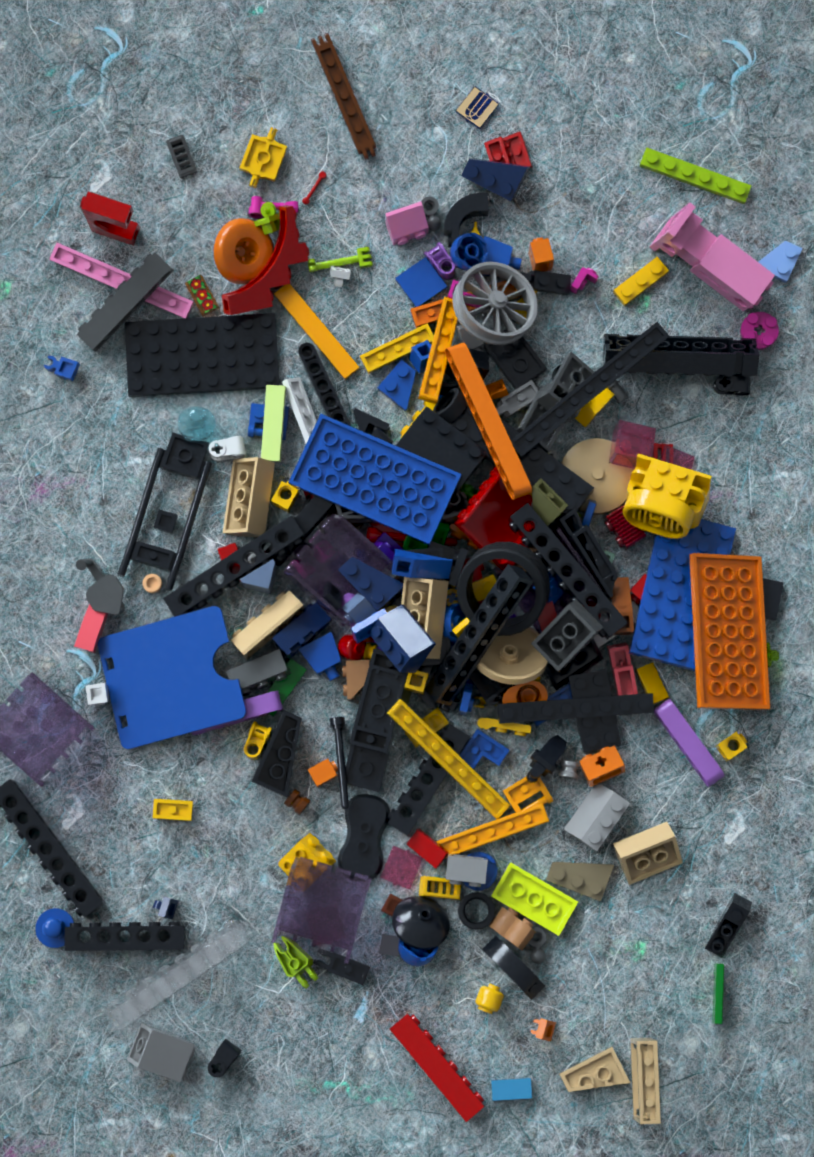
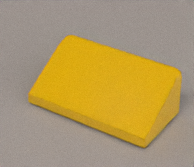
[635,662,669,704]

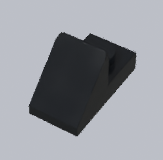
[353,408,390,434]

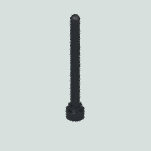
[329,717,349,810]

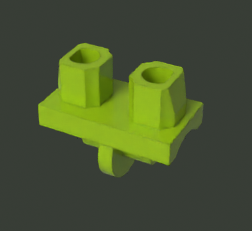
[254,202,280,235]

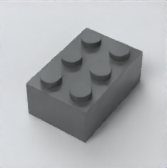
[531,600,604,672]

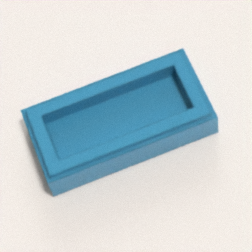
[491,1078,532,1101]

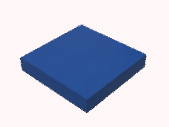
[395,257,447,307]

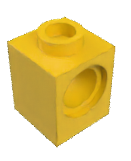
[271,481,299,513]
[715,731,748,762]

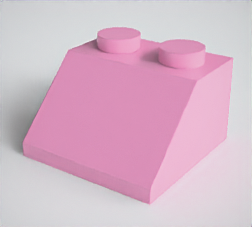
[385,201,429,245]

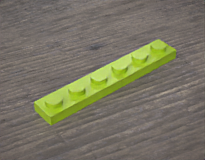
[640,147,752,204]

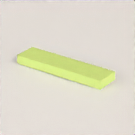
[261,385,286,462]

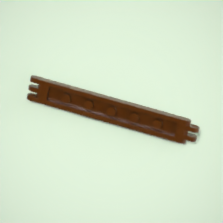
[311,33,376,160]

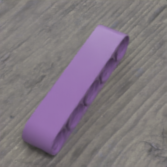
[192,691,283,735]
[654,699,725,787]

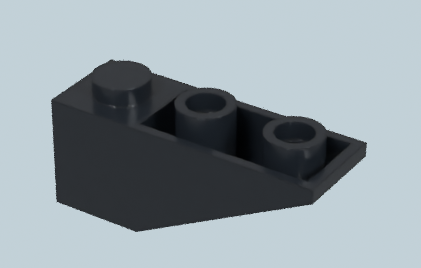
[705,893,752,958]

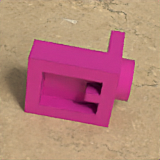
[570,267,599,294]

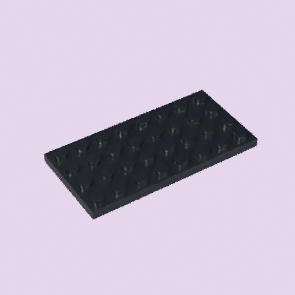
[125,313,279,397]

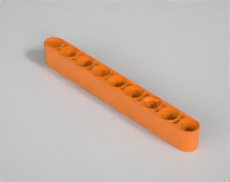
[445,342,532,500]

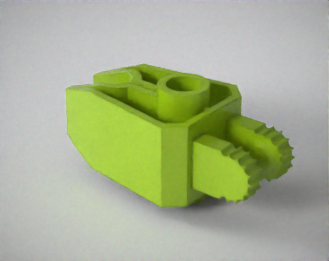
[273,936,319,989]

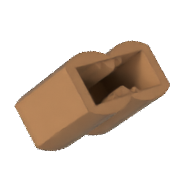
[489,907,536,951]

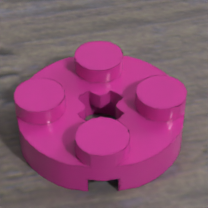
[740,312,779,350]

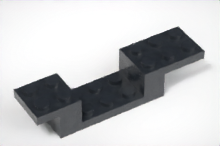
[345,645,408,792]

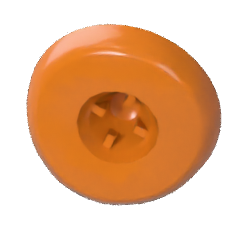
[214,218,274,285]

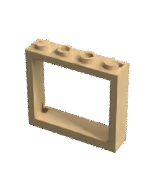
[630,1038,661,1124]

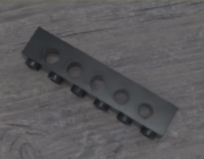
[387,724,470,837]
[65,922,184,951]

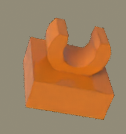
[531,1018,556,1042]

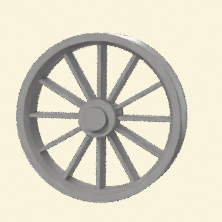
[453,262,538,345]

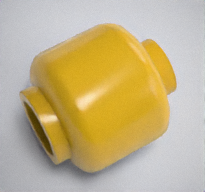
[475,983,504,1014]

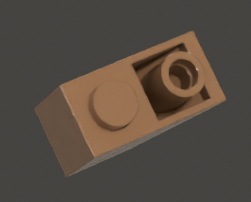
[342,660,370,701]

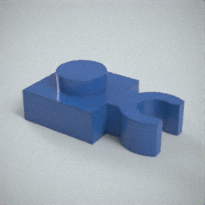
[44,356,80,381]

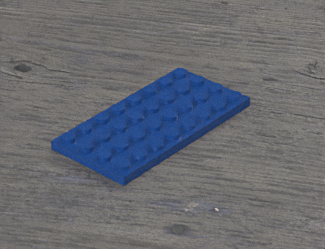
[288,414,462,545]
[628,519,736,671]

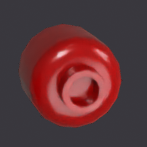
[338,634,366,660]

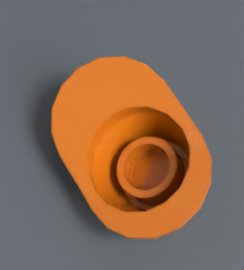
[502,680,548,704]

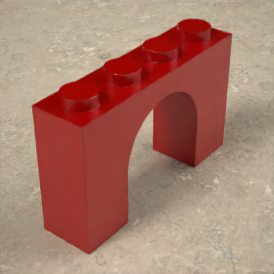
[80,191,140,246]

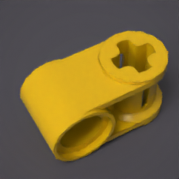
[244,721,272,760]

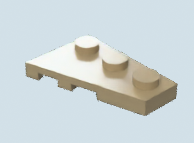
[559,1047,630,1092]

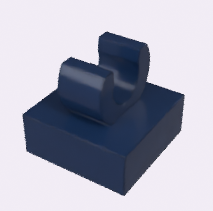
[153,897,178,920]

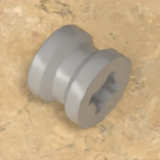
[558,760,580,779]

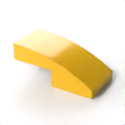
[405,708,449,748]

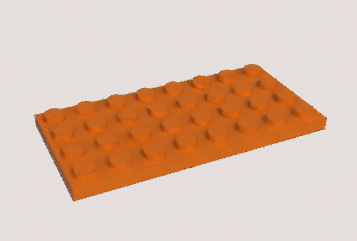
[689,553,770,710]

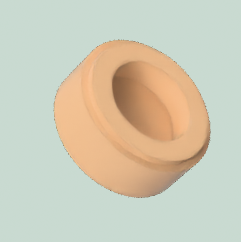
[143,574,162,594]

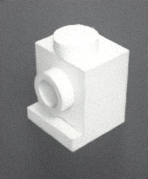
[86,683,110,706]

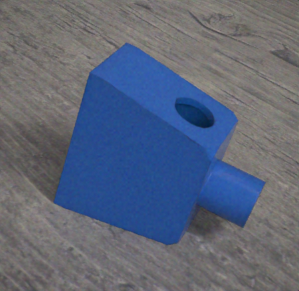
[482,236,522,277]
[299,632,342,681]

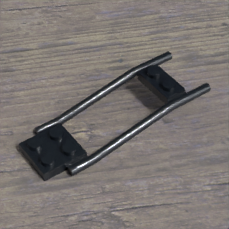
[117,432,212,591]

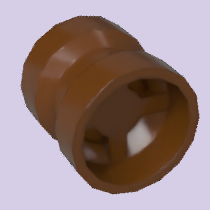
[284,789,311,816]

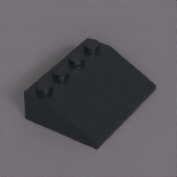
[396,406,488,501]

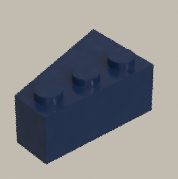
[461,158,530,201]
[338,557,403,612]
[272,602,332,660]

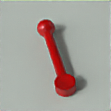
[302,171,326,205]

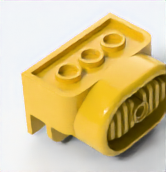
[623,454,712,539]

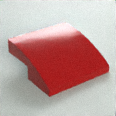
[484,131,533,168]

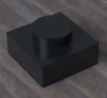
[153,509,178,534]

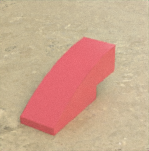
[74,604,108,654]
[607,642,638,695]

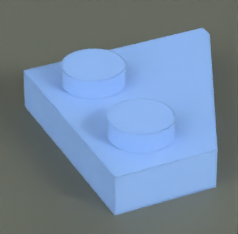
[758,241,802,283]

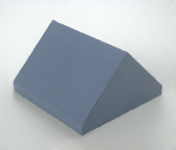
[240,559,277,594]

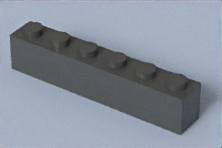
[76,252,174,352]

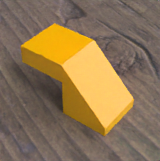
[575,388,615,428]

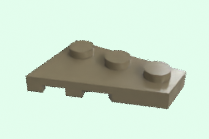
[546,862,614,901]

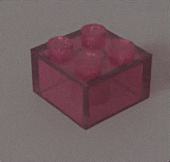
[609,420,656,469]

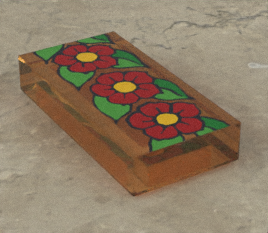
[185,275,219,317]

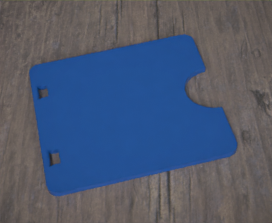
[98,606,247,749]

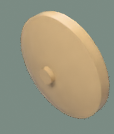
[561,438,634,514]
[476,627,548,685]

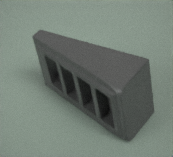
[166,135,197,178]

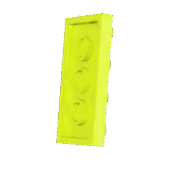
[491,862,578,936]

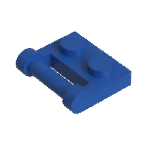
[248,403,289,440]

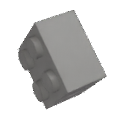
[446,854,488,887]

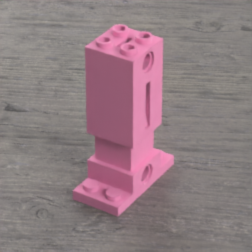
[650,202,775,311]

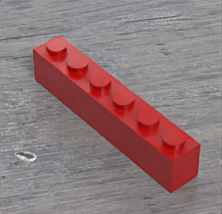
[390,1013,484,1122]

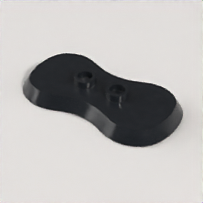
[338,794,390,881]

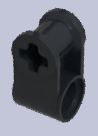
[713,374,750,396]
[208,1039,242,1077]

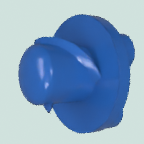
[35,908,74,948]

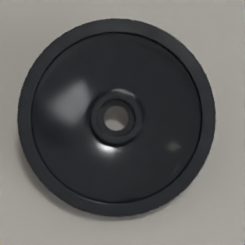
[392,896,450,950]

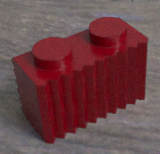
[604,505,646,550]

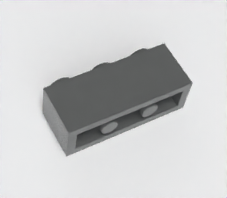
[226,649,291,696]

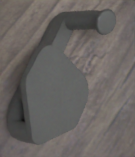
[76,558,125,615]

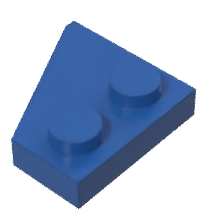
[377,359,416,412]
[459,678,474,716]

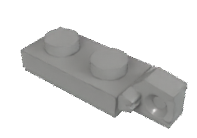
[496,380,539,418]

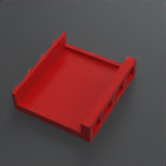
[454,467,534,570]

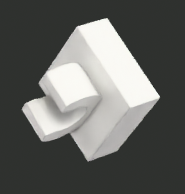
[330,266,351,287]

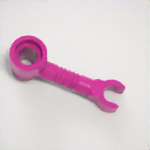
[248,196,299,219]

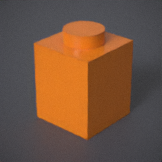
[307,758,338,788]

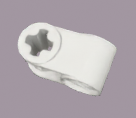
[209,436,246,461]

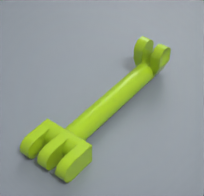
[308,247,373,272]

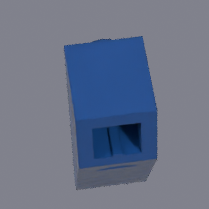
[392,549,453,579]

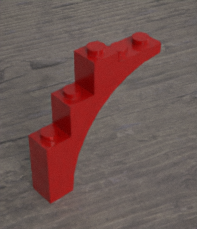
[221,205,309,315]

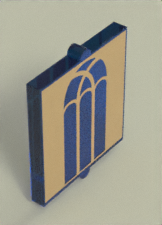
[455,86,499,130]

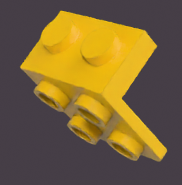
[278,833,336,891]

